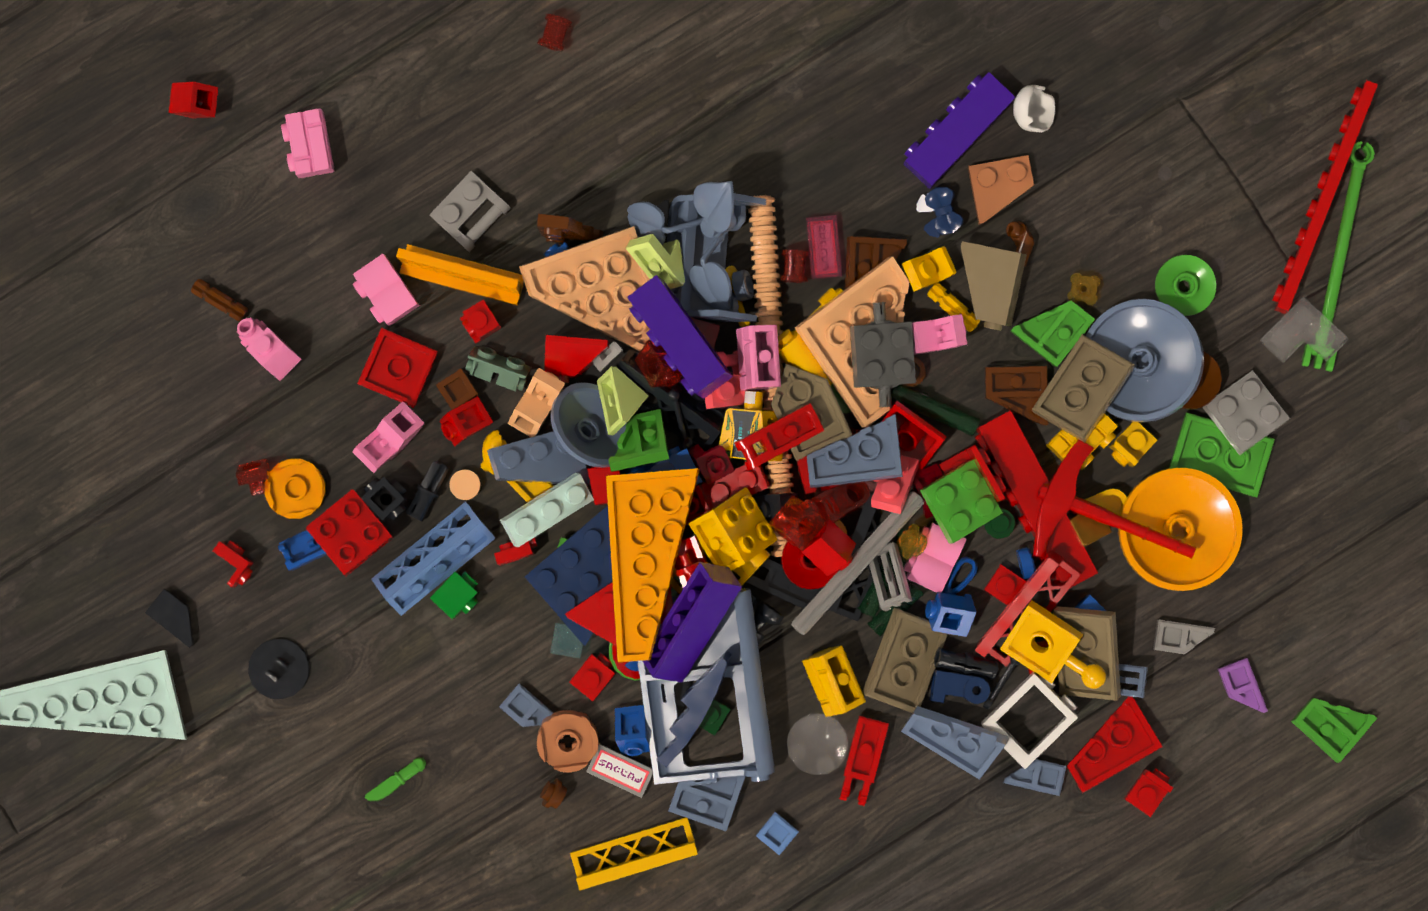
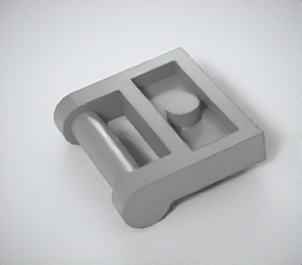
[430,171,511,253]

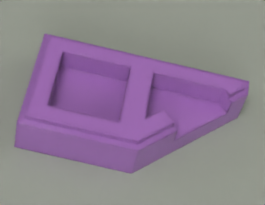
[1218,658,1268,713]

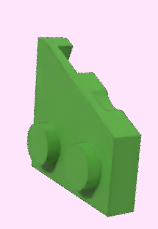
[1291,698,1377,763]

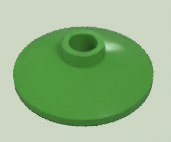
[1155,255,1216,316]

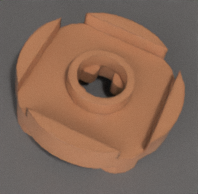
[537,710,598,772]

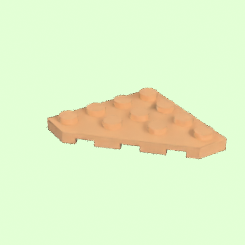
[519,226,662,352]
[795,257,910,428]

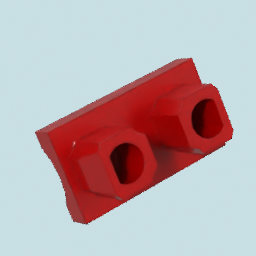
[675,535,708,588]

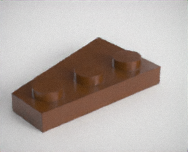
[537,214,604,244]

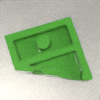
[1010,300,1095,368]
[608,409,669,472]

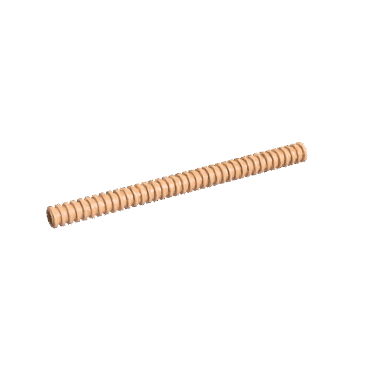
[748,195,797,557]

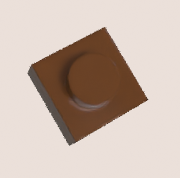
[436,368,479,410]

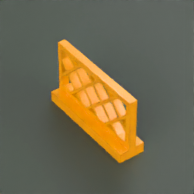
[396,244,524,306]

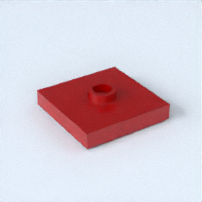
[357,328,438,408]

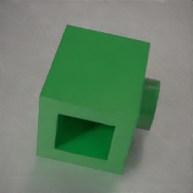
[430,571,480,619]

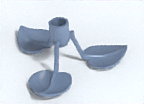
[627,181,737,311]

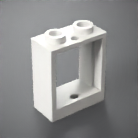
[981,672,1078,769]

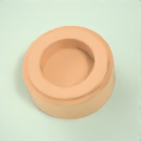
[450,470,481,500]

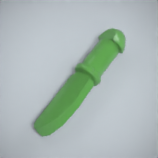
[365,757,426,802]

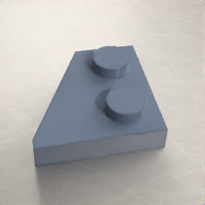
[668,775,745,831]

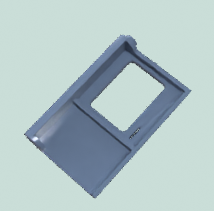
[638,588,775,784]

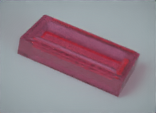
[806,215,842,279]

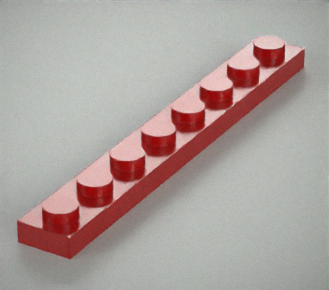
[1272,80,1378,314]

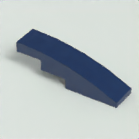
[657,650,732,767]

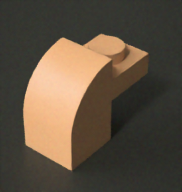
[508,368,565,437]

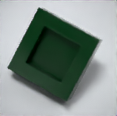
[699,699,731,736]

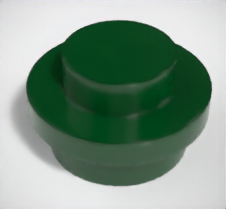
[984,508,1015,539]

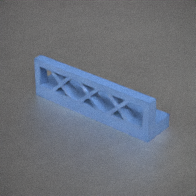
[371,502,495,616]

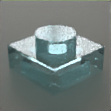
[550,623,583,659]

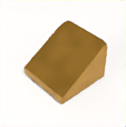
[1069,514,1112,547]

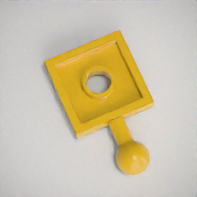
[1000,600,1106,689]

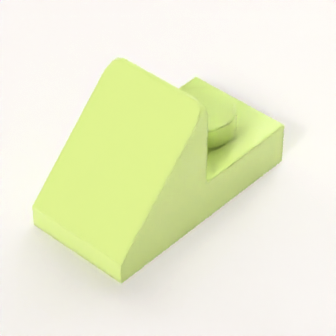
[626,234,685,289]

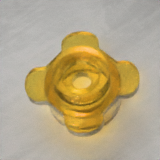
[1067,273,1100,305]
[897,524,927,559]

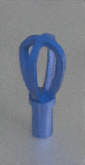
[942,557,978,595]

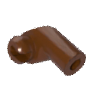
[1006,221,1034,267]

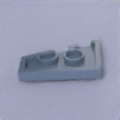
[807,415,903,488]
[487,431,591,486]
[901,706,1009,780]

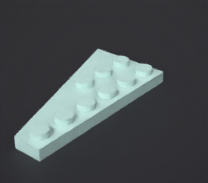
[0,650,187,740]

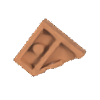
[968,155,1034,225]

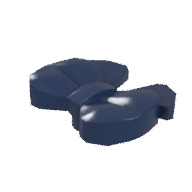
[917,187,964,238]

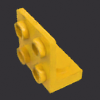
[688,488,777,571]

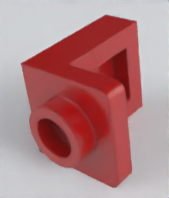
[213,540,254,588]

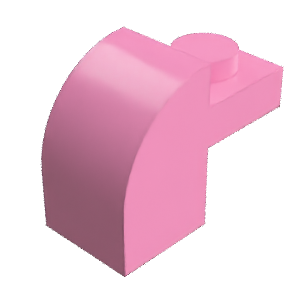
[912,314,967,355]
[353,402,424,473]

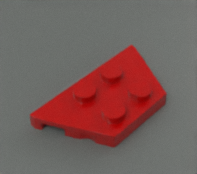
[565,582,674,646]

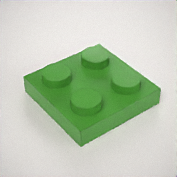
[920,459,1003,544]

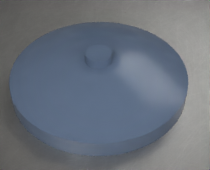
[1086,299,1204,422]

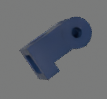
[929,670,990,704]

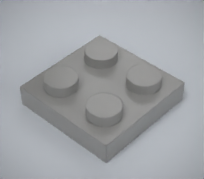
[1203,370,1290,455]

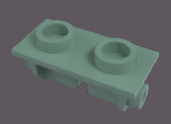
[465,346,532,392]

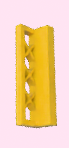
[570,817,698,890]

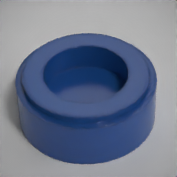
[1016,547,1035,579]

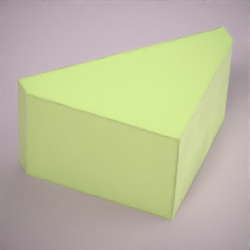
[597,366,648,435]

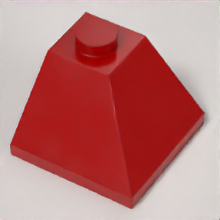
[544,335,610,383]

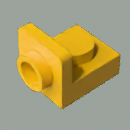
[902,246,956,292]
[1109,422,1157,467]

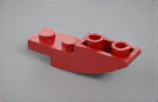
[685,465,771,526]

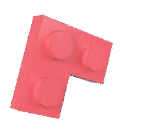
[871,455,919,514]

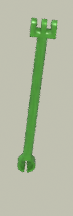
[1301,141,1375,372]

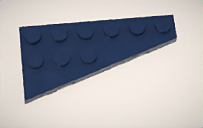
[525,459,677,646]

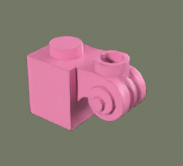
[236,317,301,381]

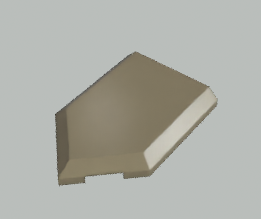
[771,364,852,461]

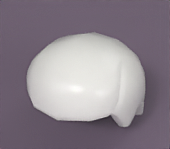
[1013,85,1055,133]

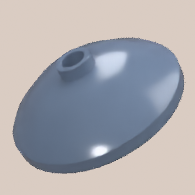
[551,383,627,468]

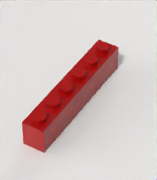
[975,410,1098,588]

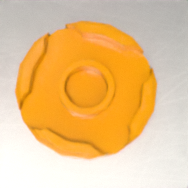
[265,459,326,519]

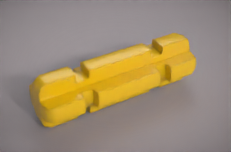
[927,283,980,332]

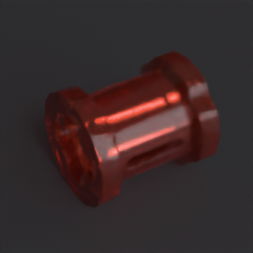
[537,14,572,52]
[781,250,809,283]

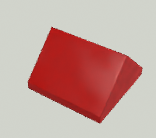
[880,401,947,472]

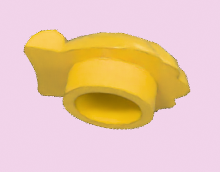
[481,430,507,475]

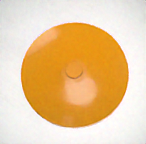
[1118,468,1243,591]

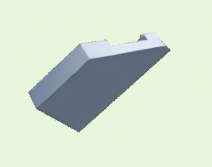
[499,683,554,727]
[1003,759,1066,796]

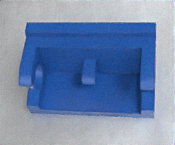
[278,530,327,571]

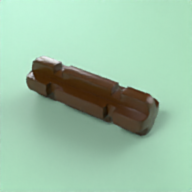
[191,279,248,322]

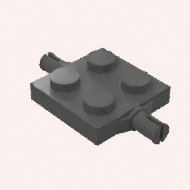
[850,302,916,407]

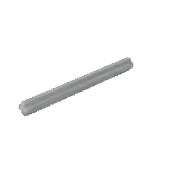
[791,491,924,635]

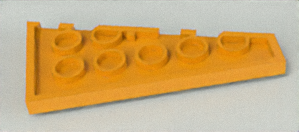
[606,468,700,662]

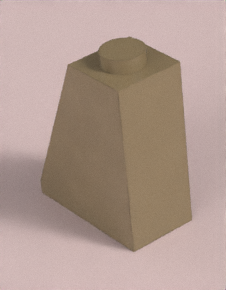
[961,241,1027,331]

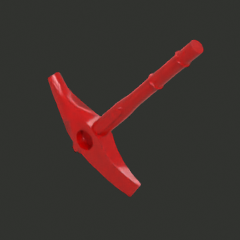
[1033,439,1196,559]

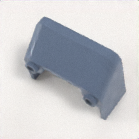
[667,193,766,322]

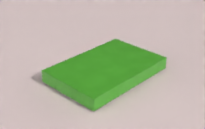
[1169,413,1275,498]

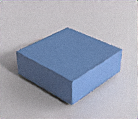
[756,812,799,855]

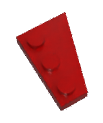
[1067,696,1163,794]

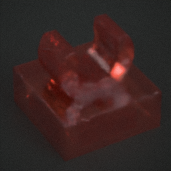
[236,458,270,496]

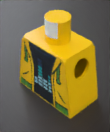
[719,391,783,461]

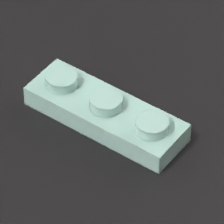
[500,473,594,547]

